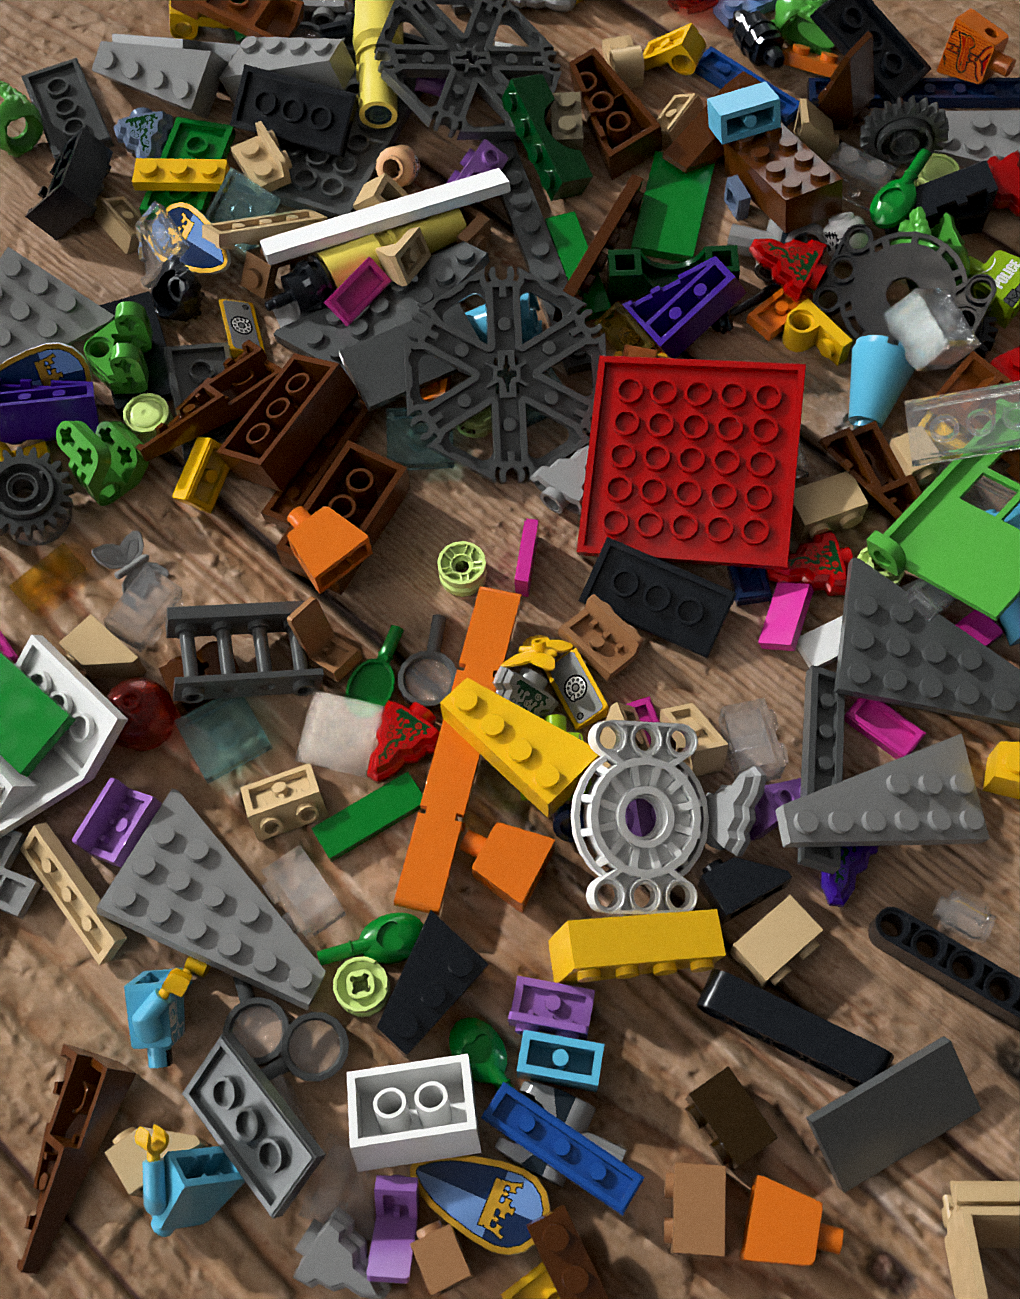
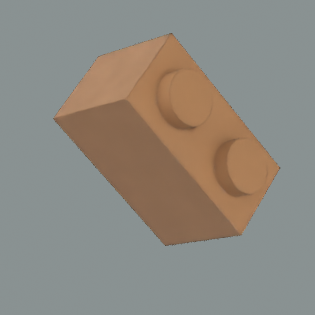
[663,1162,726,1258]
[410,1220,475,1296]

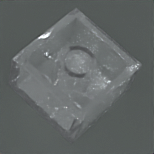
[884,288,981,371]

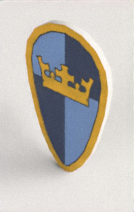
[152,202,231,275]
[0,342,92,386]
[410,1155,551,1256]

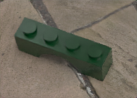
[501,74,593,201]
[607,245,740,300]

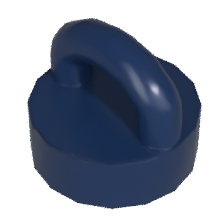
[553,803,586,842]

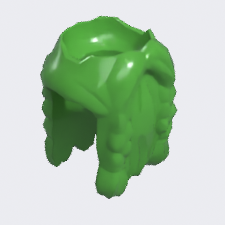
[771,0,835,55]
[0,81,43,158]
[890,207,970,293]

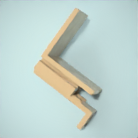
[941,1181,1020,1299]

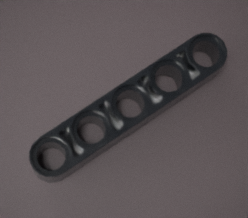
[868,907,1020,1032]
[696,969,894,1088]

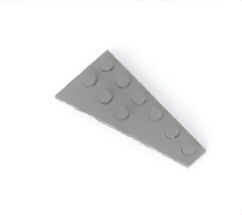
[870,110,1020,167]
[775,733,990,848]

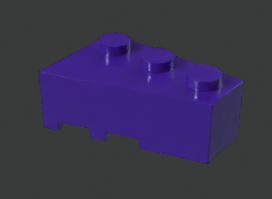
[622,256,747,359]
[0,378,100,445]

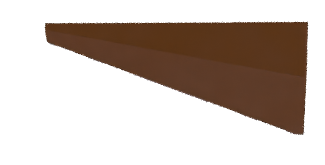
[136,339,282,462]
[819,421,922,520]
[17,1044,137,1274]

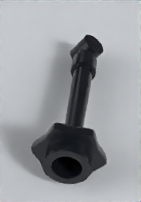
[711,283,782,334]

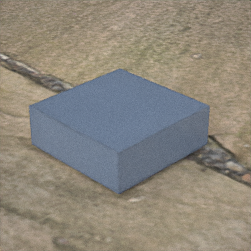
[724,175,751,221]

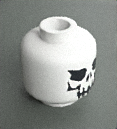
[823,212,868,257]

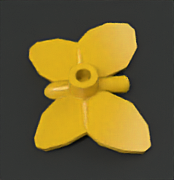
[500,635,573,671]

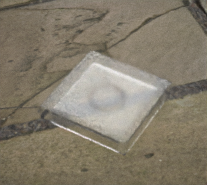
[295,690,385,778]

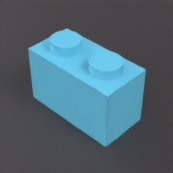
[707,82,781,145]
[517,1030,604,1092]

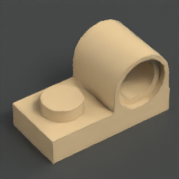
[602,35,644,89]
[660,703,729,777]

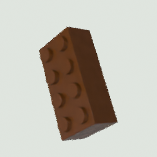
[724,123,843,233]
[216,353,358,492]
[276,440,411,595]

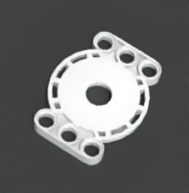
[570,720,709,914]

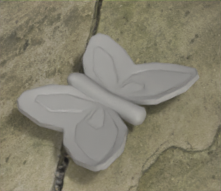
[92,531,169,607]

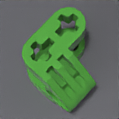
[84,301,153,394]
[56,421,150,506]

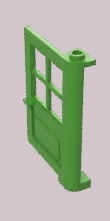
[866,399,1020,621]

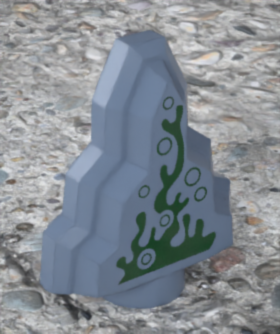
[113,107,174,158]

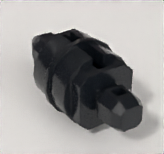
[732,9,785,68]

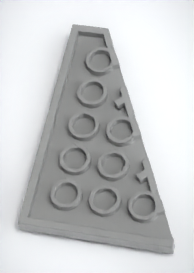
[0,247,115,364]
[97,788,326,1011]

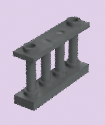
[165,601,324,703]

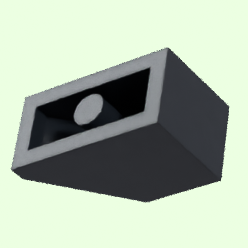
[698,857,792,925]

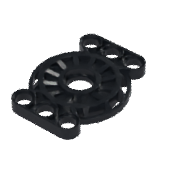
[813,224,997,368]

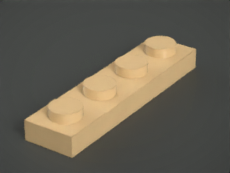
[202,209,327,250]
[20,822,127,965]

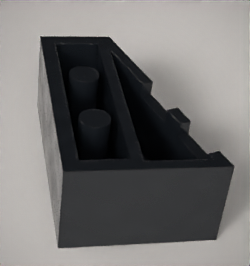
[884,160,999,244]

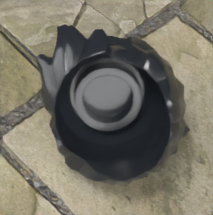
[150,255,204,322]

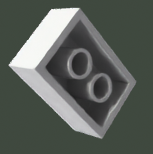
[347,1054,481,1172]

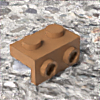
[557,594,644,682]

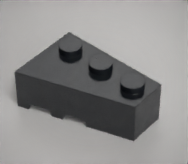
[25,127,113,240]
[377,910,489,1058]

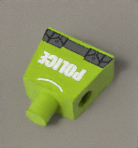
[968,250,1020,329]

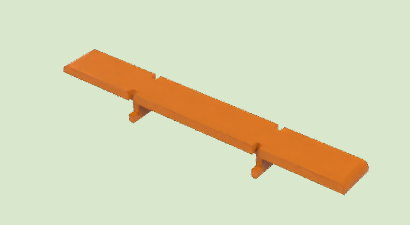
[394,586,522,916]

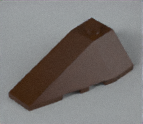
[817,31,874,130]
[662,71,784,173]

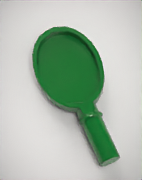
[870,148,932,229]
[345,625,404,719]
[317,912,423,966]
[449,1017,516,1092]

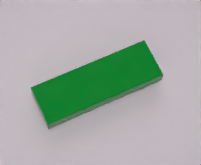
[311,771,423,862]

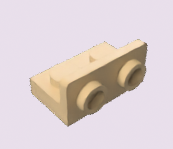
[231,121,292,197]
[240,762,328,841]

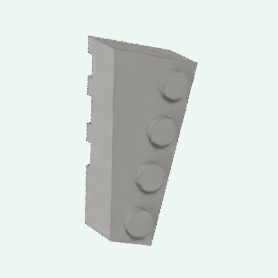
[219,36,357,105]
[91,41,227,119]

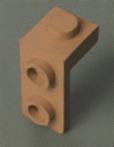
[457,205,491,251]
[240,246,309,299]
[287,596,363,682]

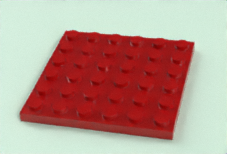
[577,355,806,570]

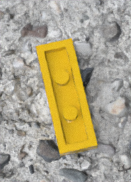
[132,158,229,192]

